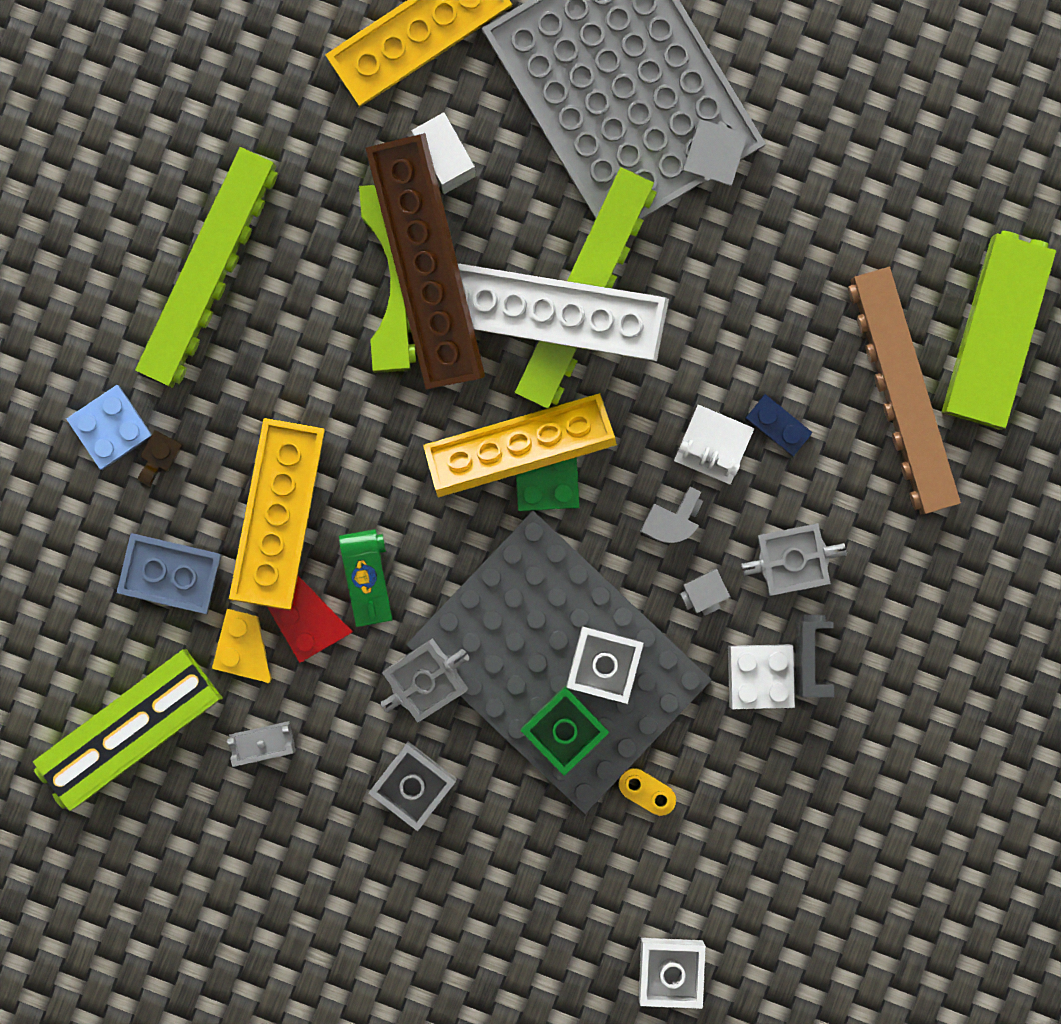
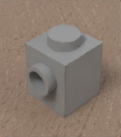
[680,569,730,616]

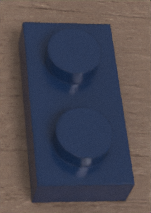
[745,394,813,457]

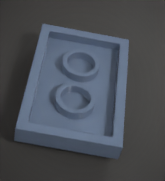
[116,533,222,614]

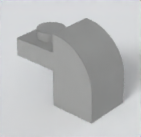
[640,487,703,543]

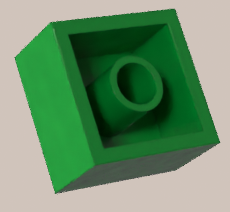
[521,686,609,776]

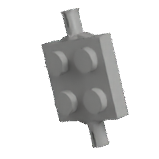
[741,523,847,596]
[381,638,469,723]

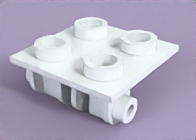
[674,405,754,485]

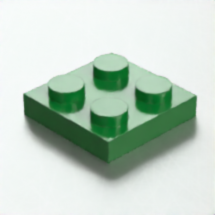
[516,457,580,511]

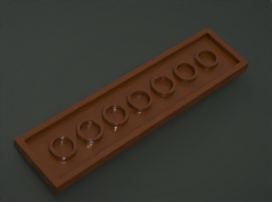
[365,133,485,389]

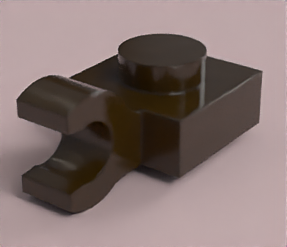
[137,430,183,487]

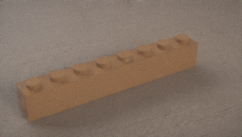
[848,266,961,515]

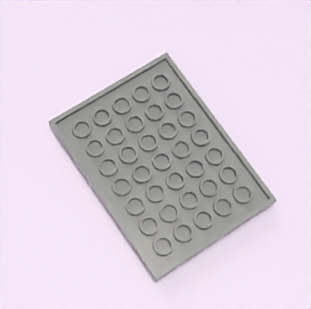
[482,0,766,220]

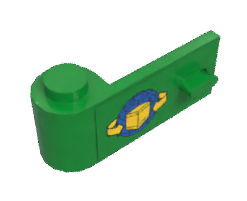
[339,529,393,627]

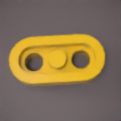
[618,768,676,816]

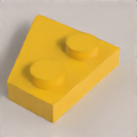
[212,609,271,683]

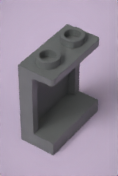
[796,615,834,697]

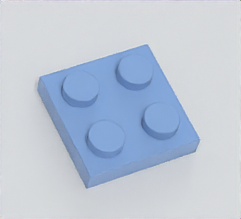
[66,385,152,470]

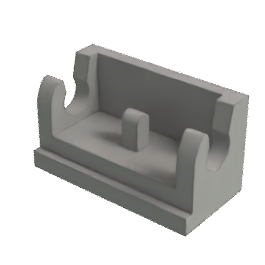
[227,721,296,767]

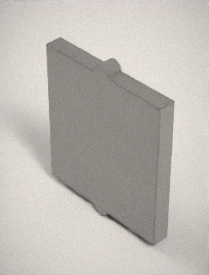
[683,119,748,186]

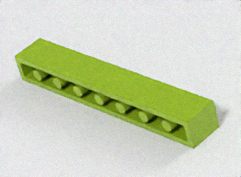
[135,147,278,388]
[515,167,657,408]

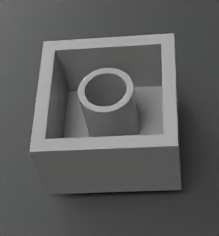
[368,741,457,831]

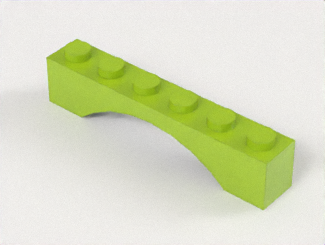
[359,185,416,373]

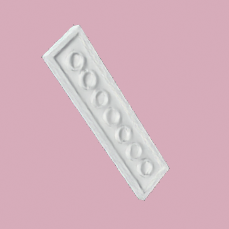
[458,264,669,361]

